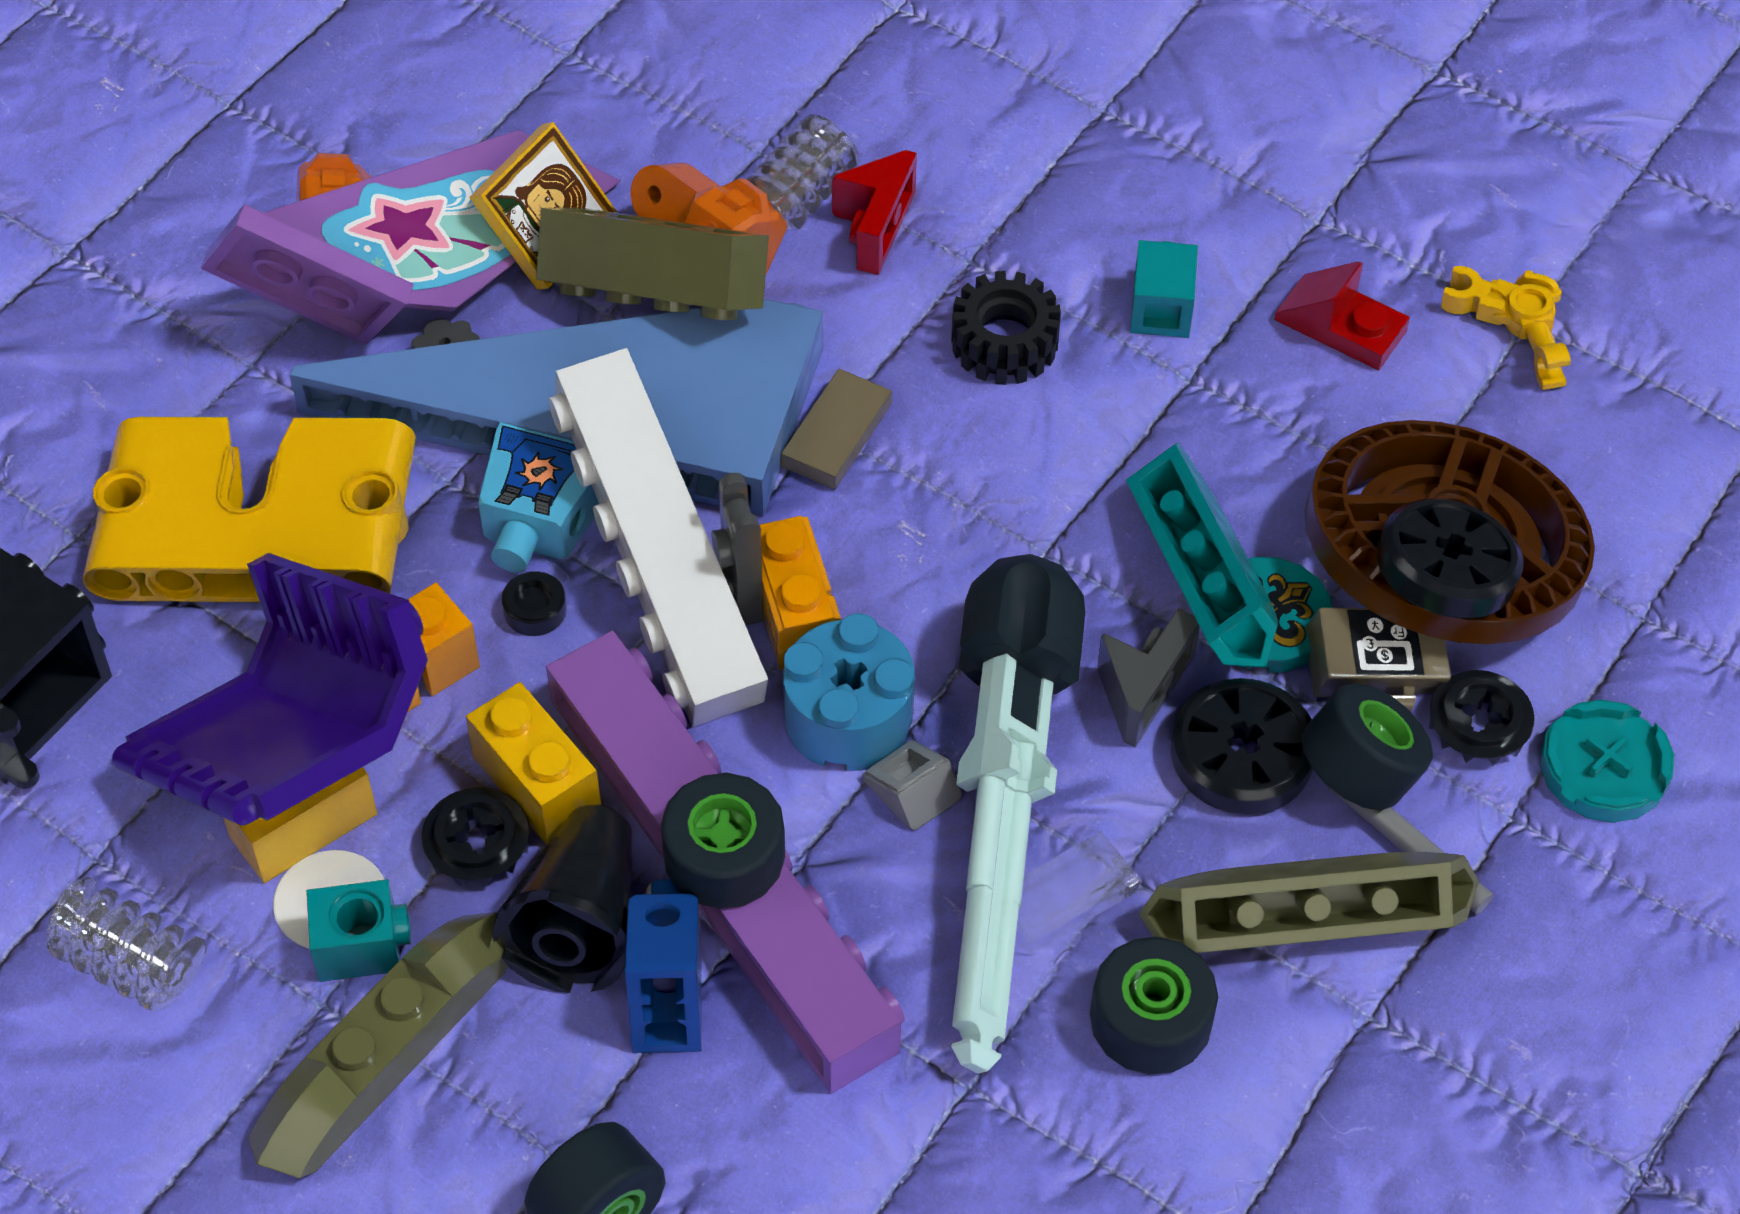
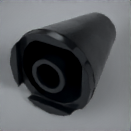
[491,805,632,993]

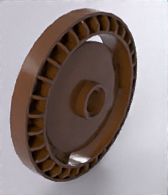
[1304,420,1595,644]

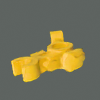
[1441,266,1571,390]

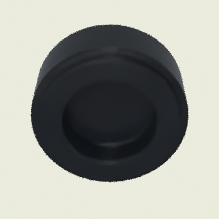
[502,571,567,636]

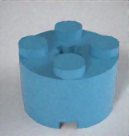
[783,613,915,771]

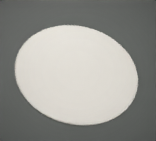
[273,850,385,949]

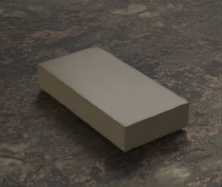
[781,368,892,490]

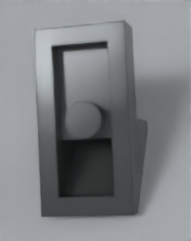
[1098,608,1200,748]

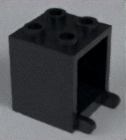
[0,548,112,789]

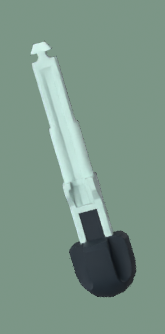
[951,554,1086,1074]

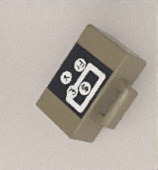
[1306,608,1451,712]

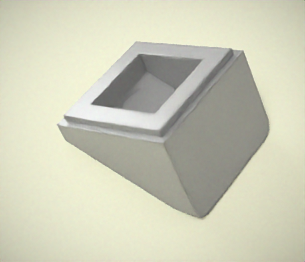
[862,740,962,830]

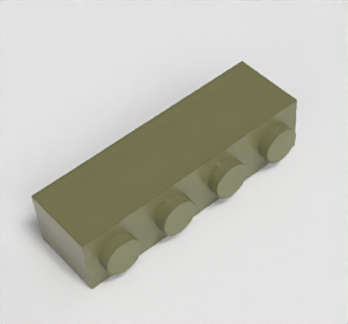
[536,207,769,320]

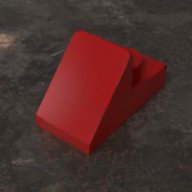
[832,150,917,275]
[1274,262,1410,371]

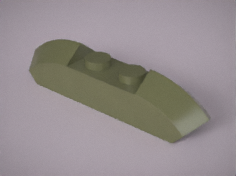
[1139,852,1479,953]
[248,912,508,1178]

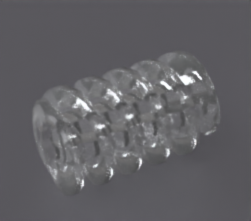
[746,114,860,230]
[46,876,207,1011]

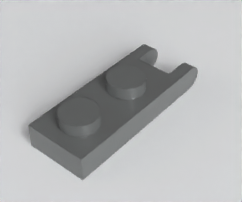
[711,473,764,626]

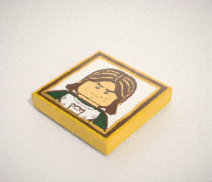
[469,122,618,290]

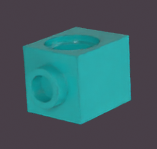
[1130,240,1198,338]
[306,879,411,982]

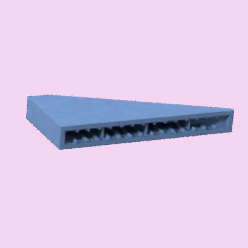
[290,299,823,517]

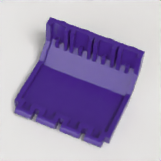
[112,553,428,825]

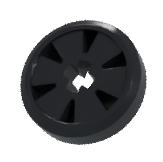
[1376,499,1524,618]
[1171,678,1313,814]

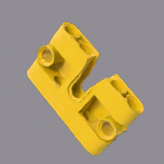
[82,417,416,602]

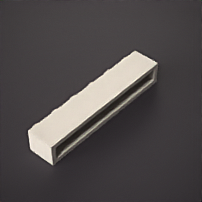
[548,348,768,728]

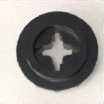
[1429,670,1535,766]
[422,787,529,887]

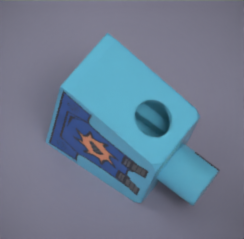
[479,422,599,573]

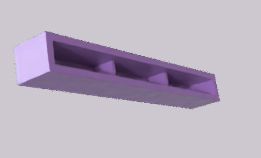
[546,630,905,1094]

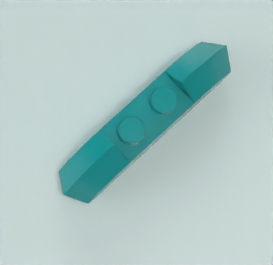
[1126,442,1278,667]

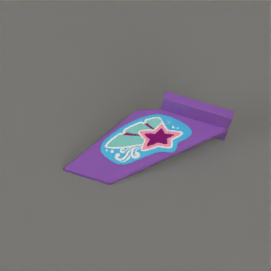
[201,130,621,345]

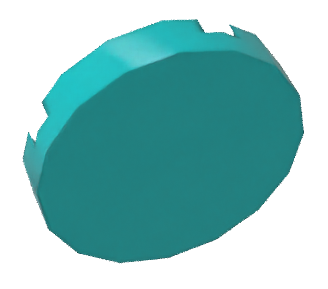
[1540,699,1675,823]

